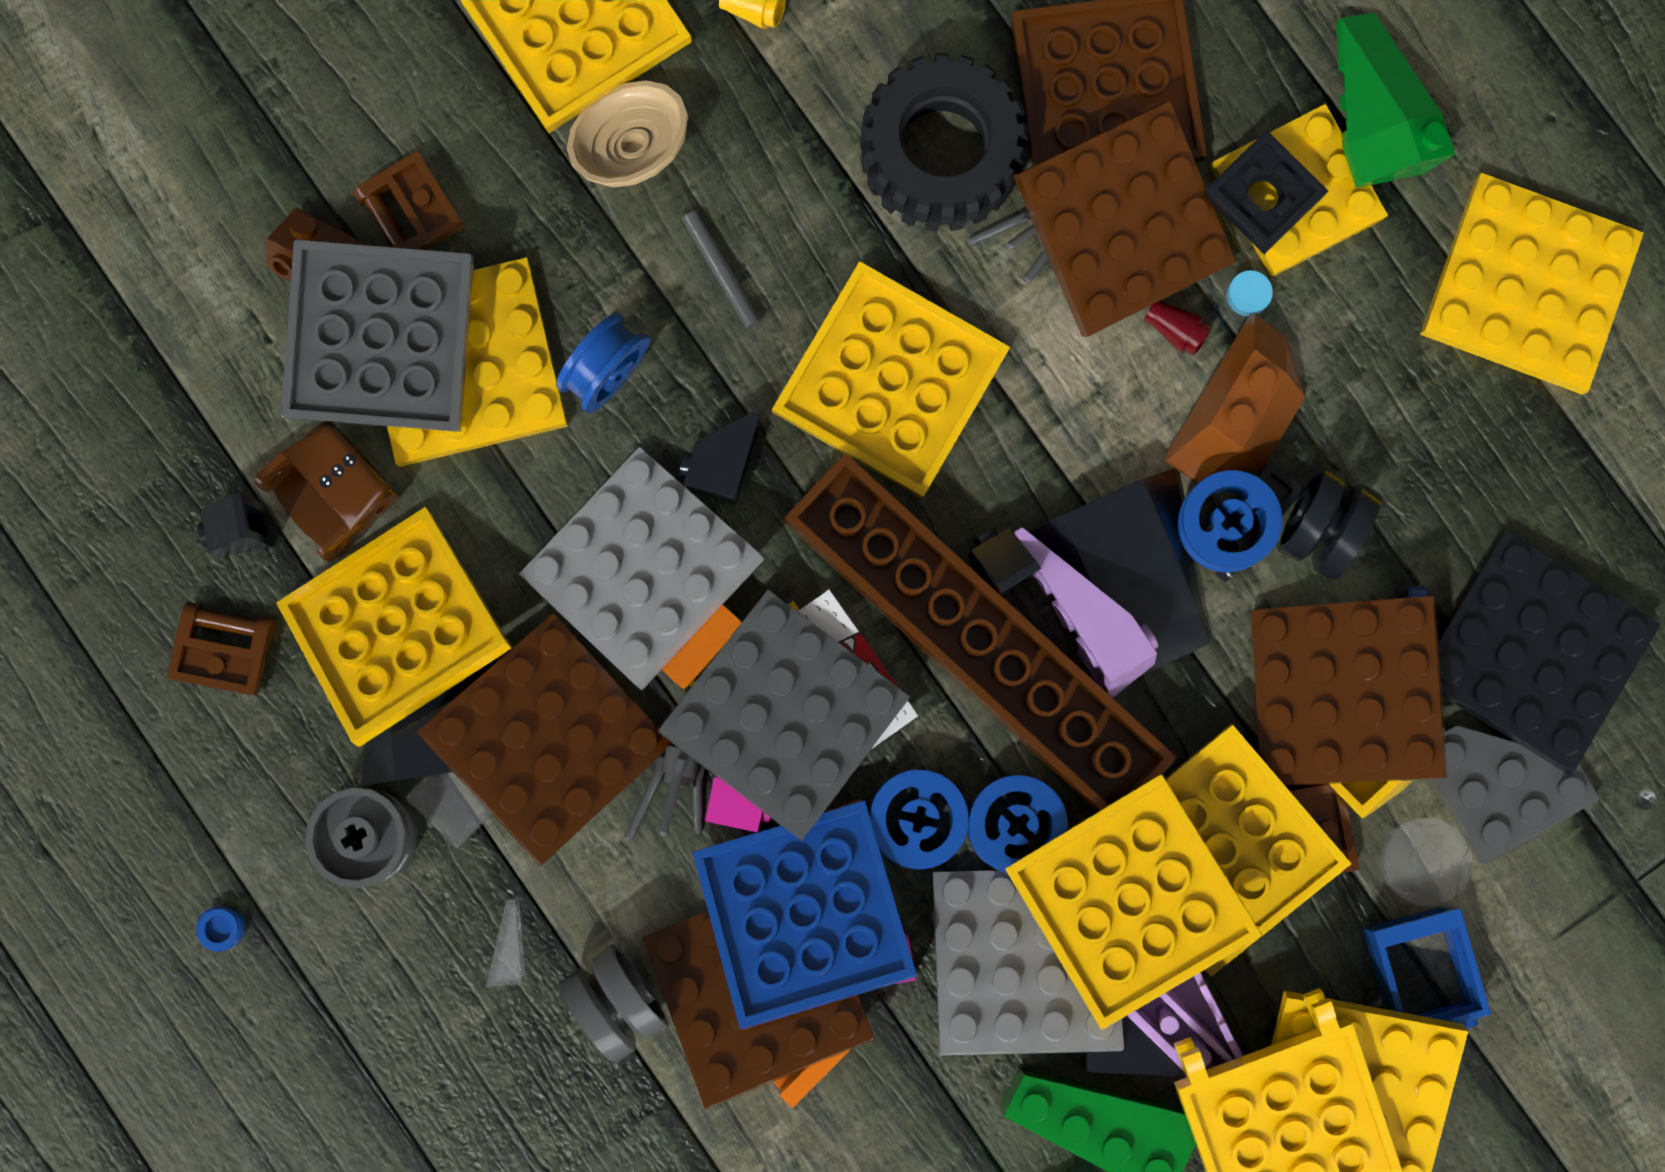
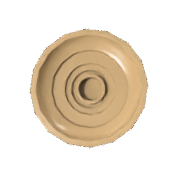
[567,80,688,188]

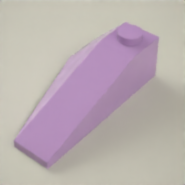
[1015,527,1159,698]

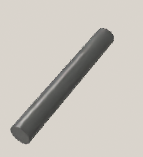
[682,210,761,330]

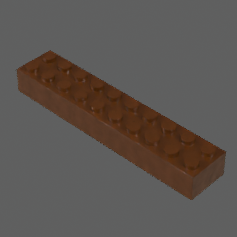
[785,453,1177,812]

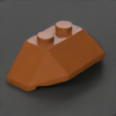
[1163,313,1305,483]

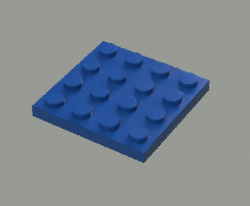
[692,800,917,1030]

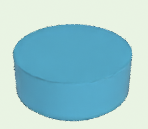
[1226,270,1273,316]

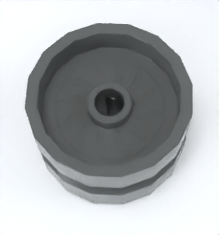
[305,787,418,888]
[558,944,669,1064]

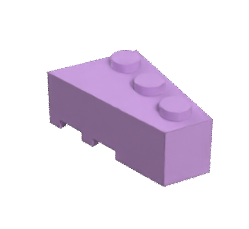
[1127,972,1244,1072]

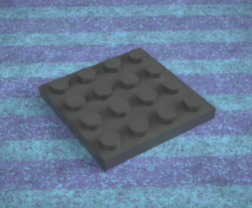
[280,240,474,432]
[658,590,910,842]

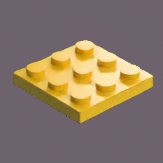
[1210,104,1388,278]

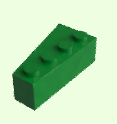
[999,1067,1196,1172]

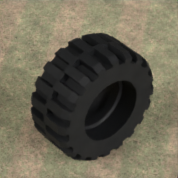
[860,53,1028,232]

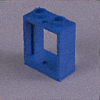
[1362,905,1491,1029]

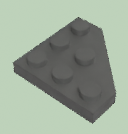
[1432,725,1600,864]

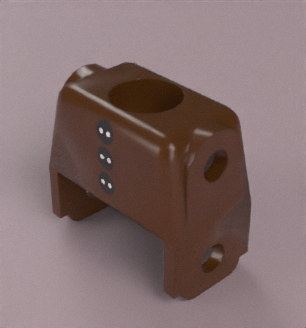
[253,421,398,562]

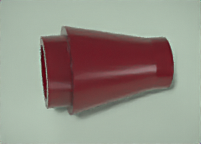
[1144,300,1212,356]

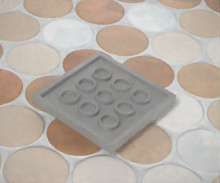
[519,447,764,690]
[932,870,1124,1056]

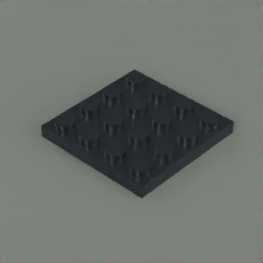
[1438,531,1661,774]

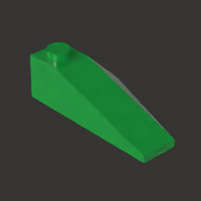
[1336,12,1456,188]

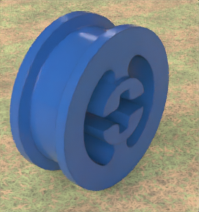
[556,313,650,414]
[1177,470,1282,573]
[868,770,969,869]
[967,775,1068,873]

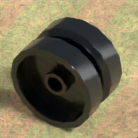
[1277,465,1383,580]

